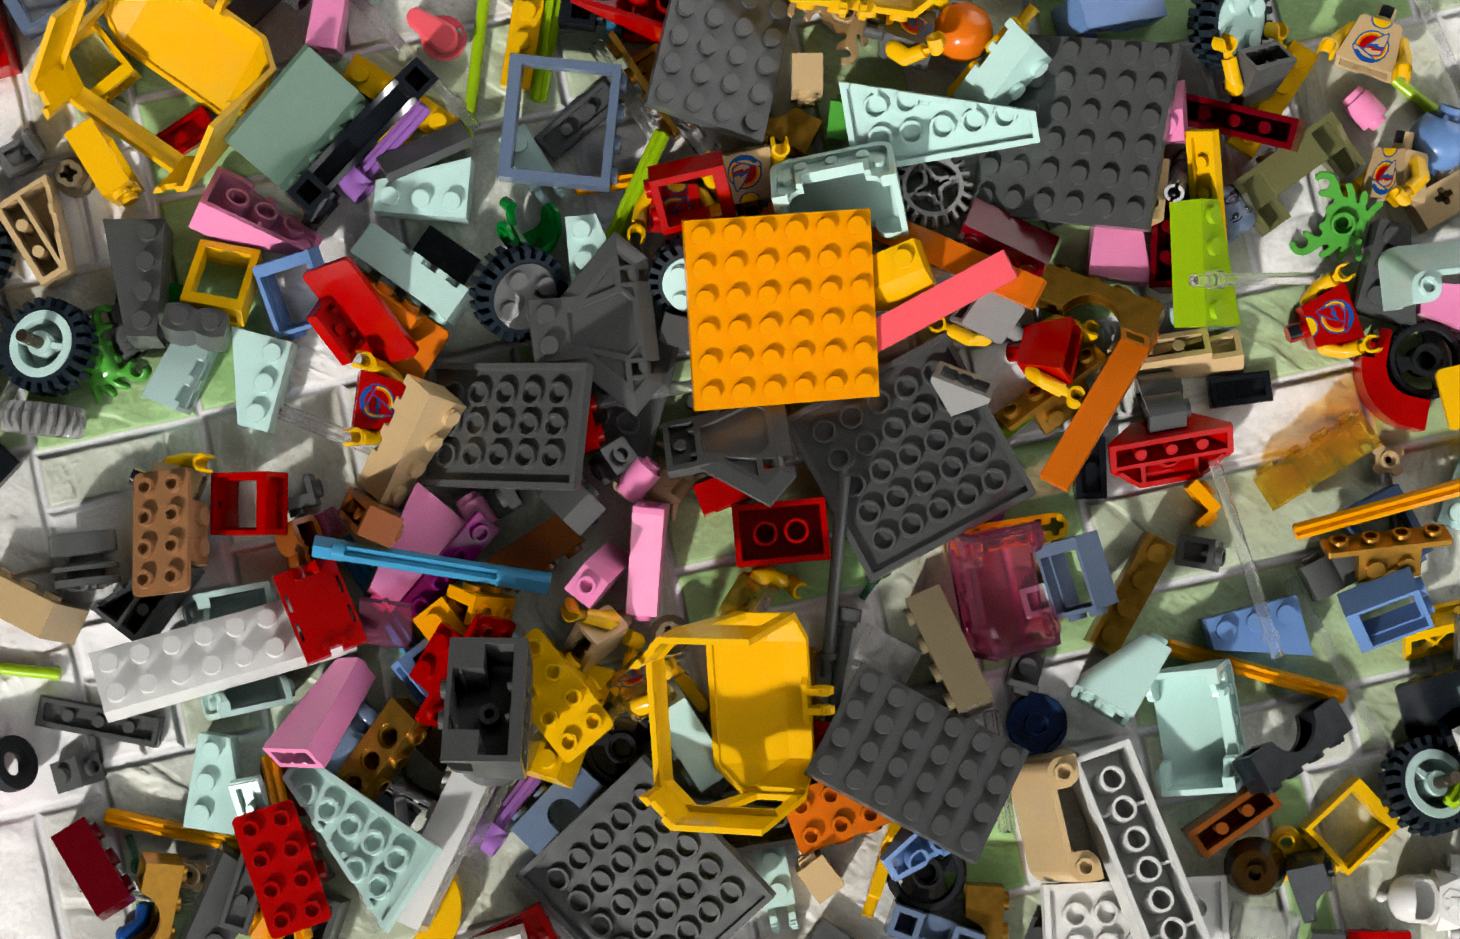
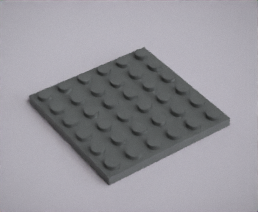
[969,34,1183,232]
[787,332,1037,583]
[515,754,777,939]

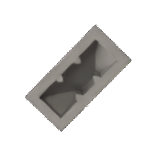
[930,361,998,416]

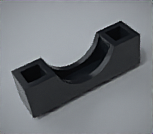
[1232,696,1353,795]

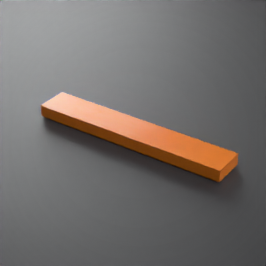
[872,220,1047,311]
[1039,333,1159,492]

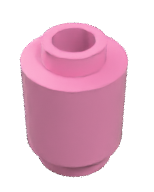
[1341,85,1388,131]
[615,456,661,503]
[455,490,499,524]

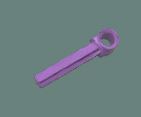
[337,100,431,204]
[471,776,543,858]

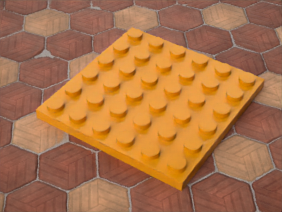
[681,208,880,411]

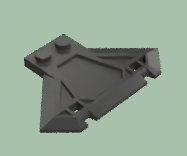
[527,231,663,416]
[662,404,797,507]

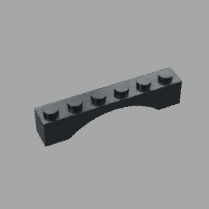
[284,56,439,215]

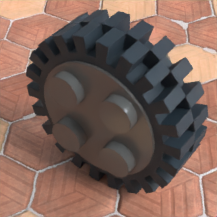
[469,242,568,343]

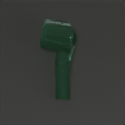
[859,572,892,601]
[124,834,140,874]

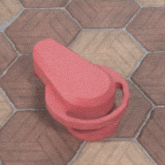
[406,7,467,61]

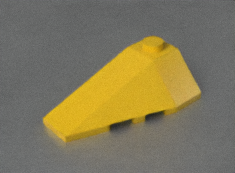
[873,238,937,311]
[527,665,616,789]

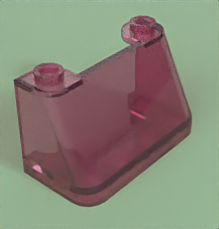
[947,521,1061,662]

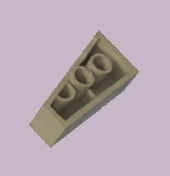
[903,584,993,718]

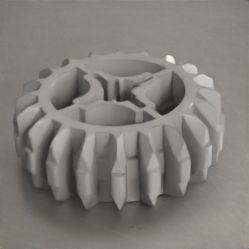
[897,158,974,230]
[0,400,87,439]

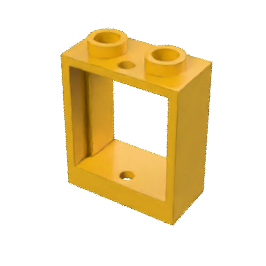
[72,15,142,103]
[64,117,145,207]
[179,239,263,328]
[1298,775,1400,876]

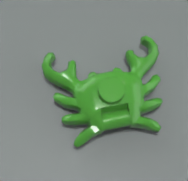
[1289,171,1384,261]
[83,304,152,402]

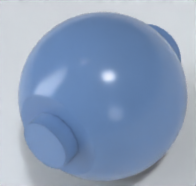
[1409,103,1460,175]

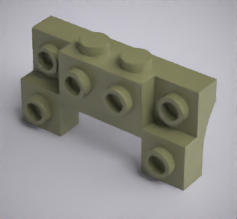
[1230,111,1366,237]

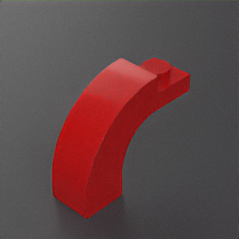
[1353,327,1430,432]

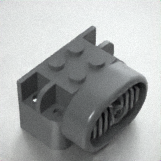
[438,637,533,787]

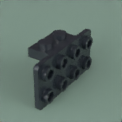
[1395,665,1460,747]

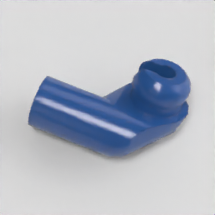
[115,903,152,939]

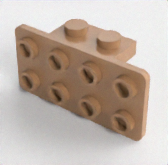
[132,467,210,597]

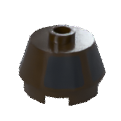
[1224,837,1287,897]

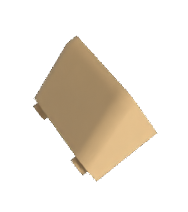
[1011,748,1104,882]

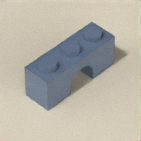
[510,763,604,855]
[883,899,986,939]

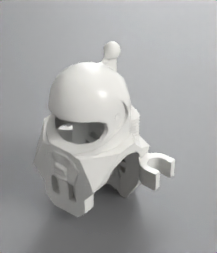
[1376,854,1460,939]

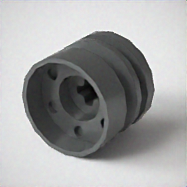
[48,529,121,592]

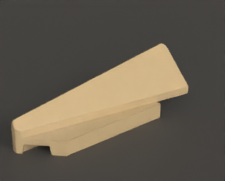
[1092,327,1244,383]

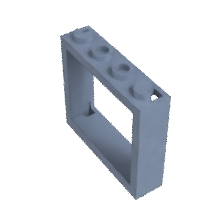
[497,53,628,193]

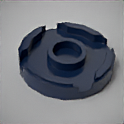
[1005,692,1068,755]

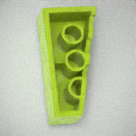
[1169,198,1241,328]

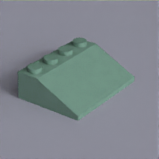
[223,44,370,192]

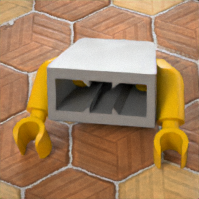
[929,293,1025,347]

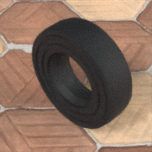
[0,735,38,793]

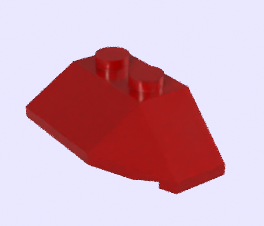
[1108,413,1234,488]

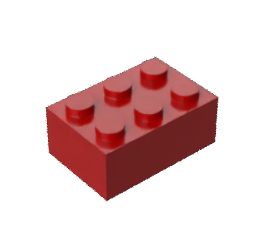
[731,497,831,568]

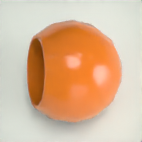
[934,2,993,63]

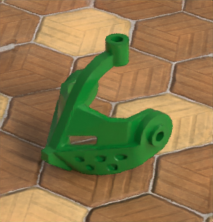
[496,196,562,254]

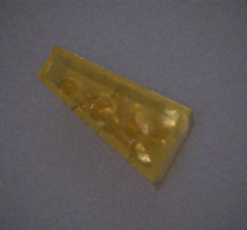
[1252,409,1383,511]

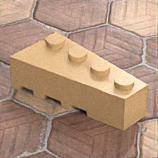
[357,374,467,507]

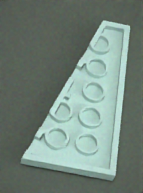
[839,81,1040,167]
[282,767,443,933]

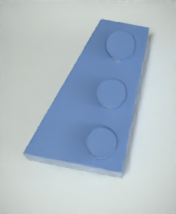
[1051,0,1167,38]
[1198,595,1313,656]

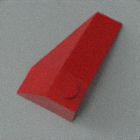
[570,0,669,44]

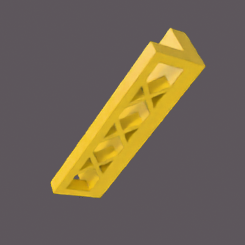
[1402,599,1460,661]

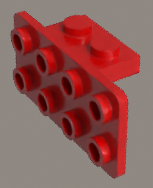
[303,256,419,366]
[409,613,516,727]
[232,799,332,939]

